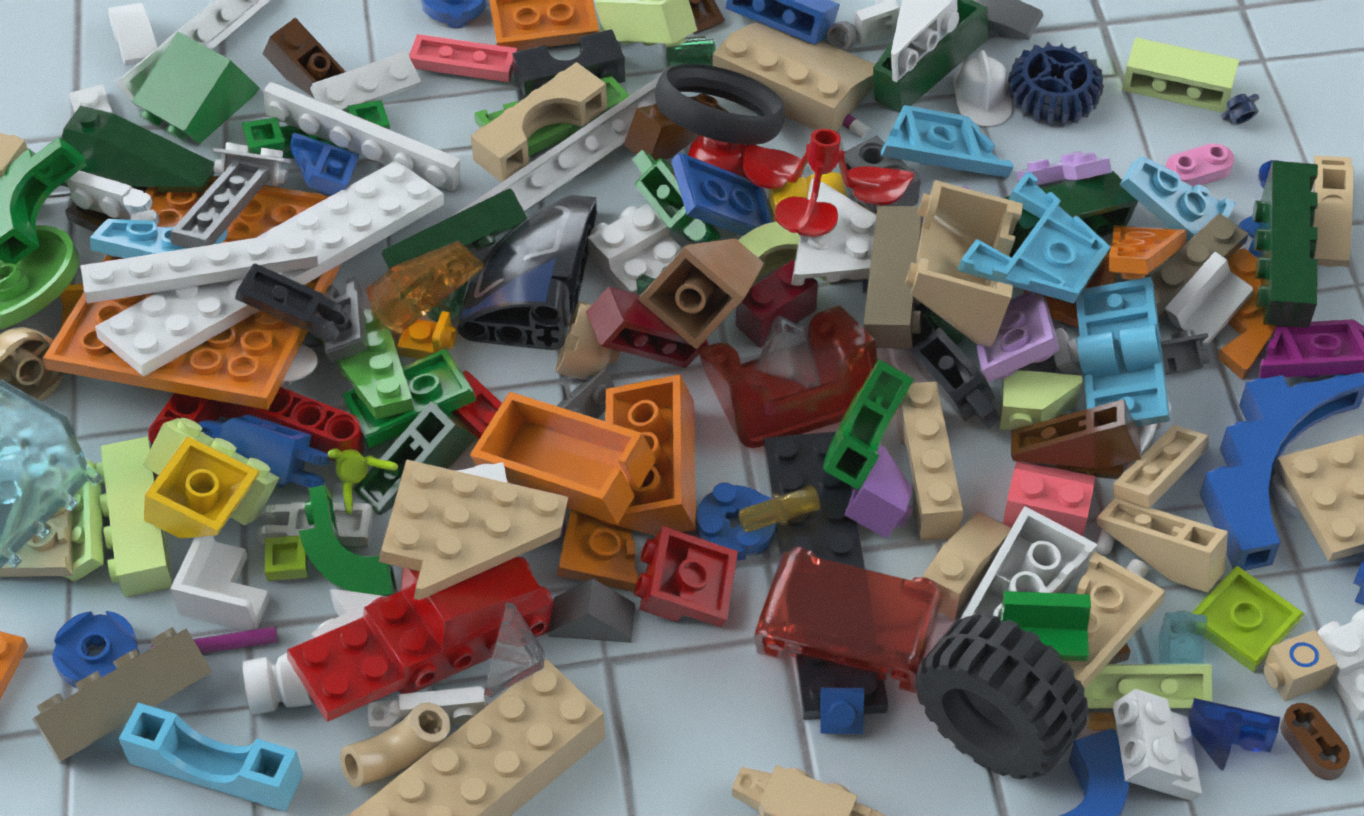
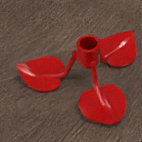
[743,129,915,237]

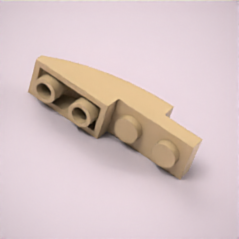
[1313,155,1353,267]

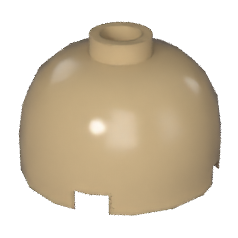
[556,301,620,380]
[0,327,63,406]

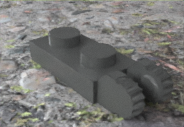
[323,277,367,363]

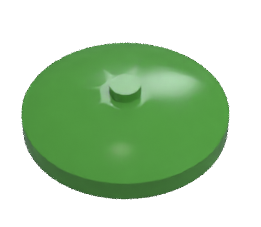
[0,225,79,329]

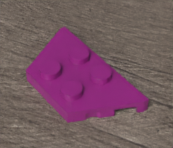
[1259,319,1364,379]

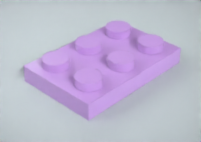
[976,291,1060,382]

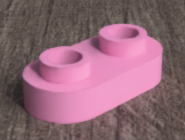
[1165,144,1234,187]

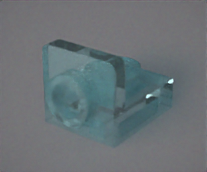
[1159,611,1207,664]

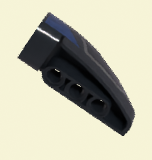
[457,195,598,350]

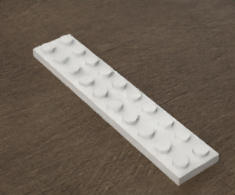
[95,161,444,377]

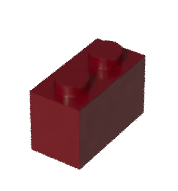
[735,260,818,348]

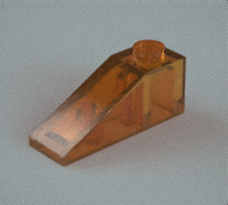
[366,241,484,336]

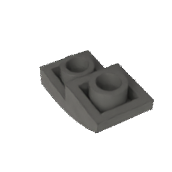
[973,0,1044,40]

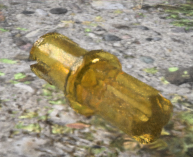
[738,485,820,532]

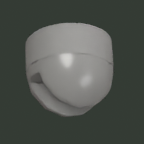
[827,21,857,50]

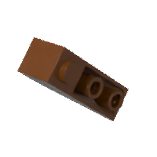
[262,17,346,97]
[624,94,728,161]

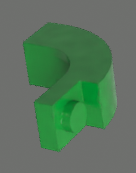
[0,137,87,264]
[823,359,914,490]

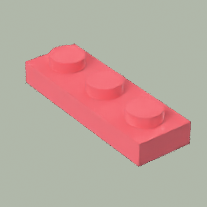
[409,34,517,82]

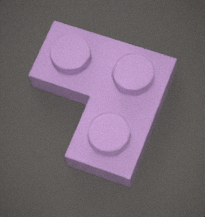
[1016,151,1112,185]

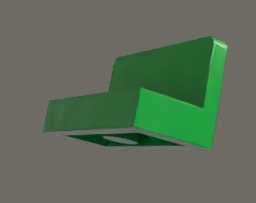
[1000,591,1091,662]

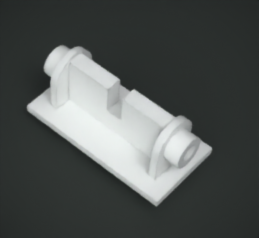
[213,142,293,187]

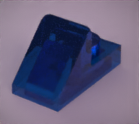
[1188,698,1280,771]

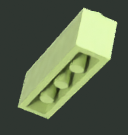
[96,436,173,598]

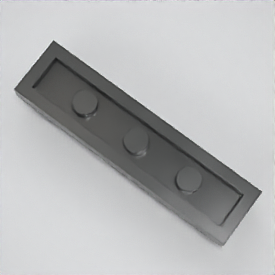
[171,158,270,248]

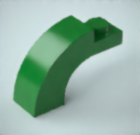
[299,485,398,597]

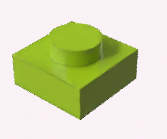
[265,535,308,581]

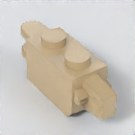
[732,765,885,816]

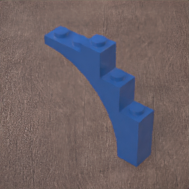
[1200,372,1364,571]

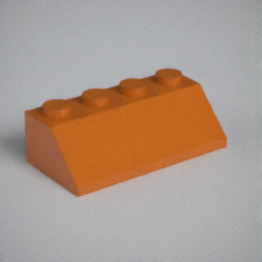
[605,374,696,536]

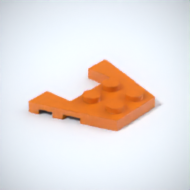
[1145,248,1277,380]

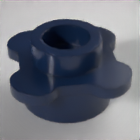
[1221,94,1260,125]

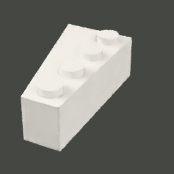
[961,506,1098,619]

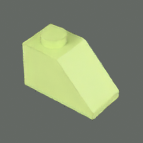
[999,370,1082,430]

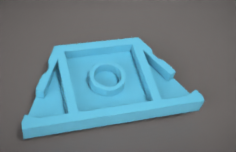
[881,105,1014,178]

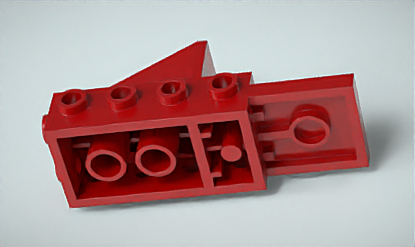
[287,556,554,722]

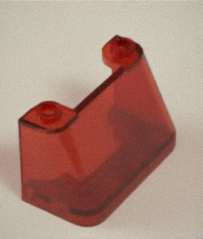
[698,305,878,448]
[754,547,943,693]

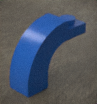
[1059,728,1130,816]

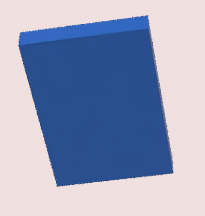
[671,153,774,236]

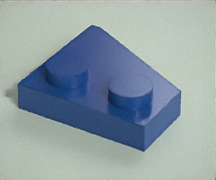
[289,133,360,196]

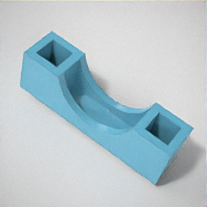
[119,703,303,812]

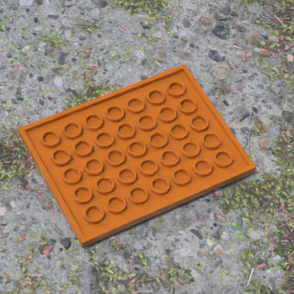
[43,176,342,410]

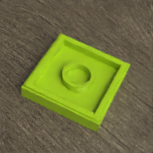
[1186,566,1305,673]

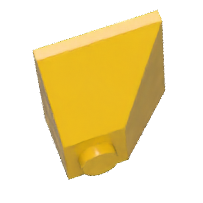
[144,436,259,539]

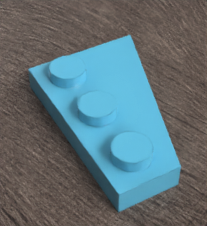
[1120,155,1236,243]
[90,219,228,258]

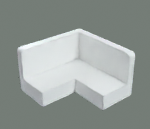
[170,536,271,631]

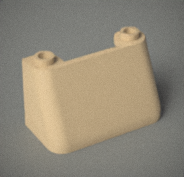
[905,180,1023,348]

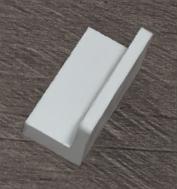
[1165,252,1254,346]

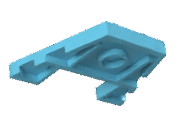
[957,171,1111,303]

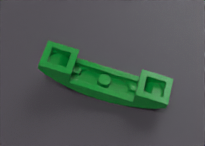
[242,100,390,159]

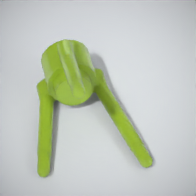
[328,448,398,515]

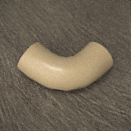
[340,702,451,788]

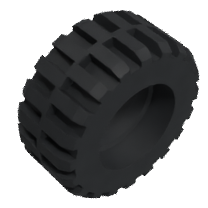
[916,614,1088,780]

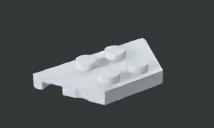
[791,178,876,286]

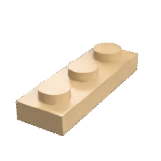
[1113,425,1209,508]

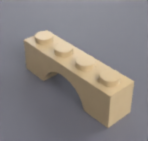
[471,62,607,182]
[895,381,963,541]

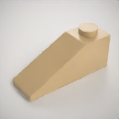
[1097,497,1228,593]
[919,511,1012,620]

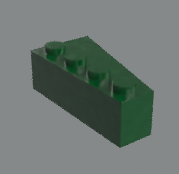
[873,0,988,113]
[1252,161,1318,328]
[1004,171,1138,258]

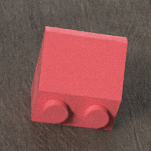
[1003,461,1095,536]

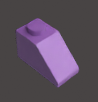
[845,444,913,539]

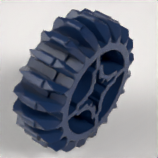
[1008,42,1104,126]

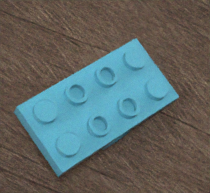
[1076,277,1171,427]

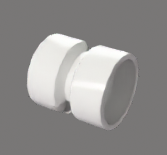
[243,653,312,715]

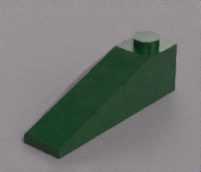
[61,105,215,192]

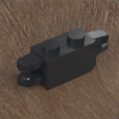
[909,324,1001,429]

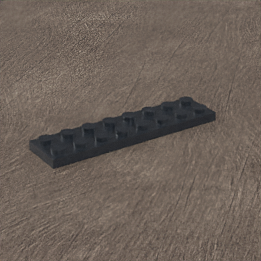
[763,431,888,720]

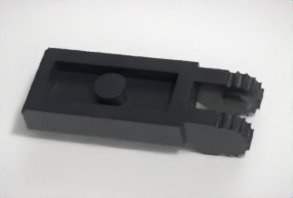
[235,263,349,342]

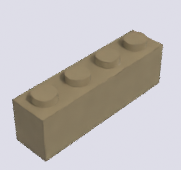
[863,206,924,349]
[32,627,212,763]

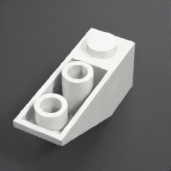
[891,0,959,82]

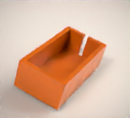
[470,392,656,525]

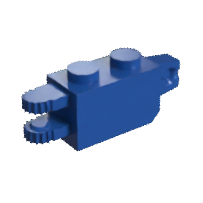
[199,414,330,488]

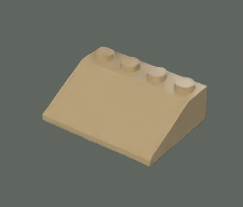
[713,21,875,132]

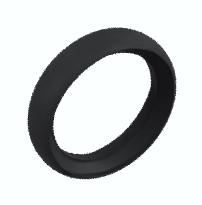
[655,64,785,145]

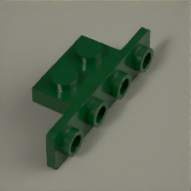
[381,188,527,284]

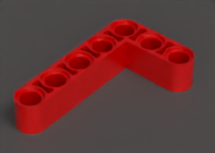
[148,386,365,461]

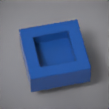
[820,687,864,734]

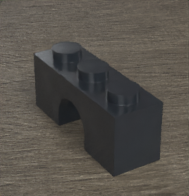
[512,29,626,99]

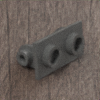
[1161,330,1210,375]
[557,368,615,419]

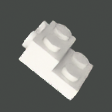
[588,204,683,295]
[1317,608,1364,720]
[1113,689,1202,800]

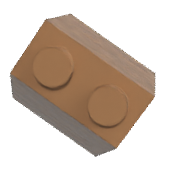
[638,238,764,349]

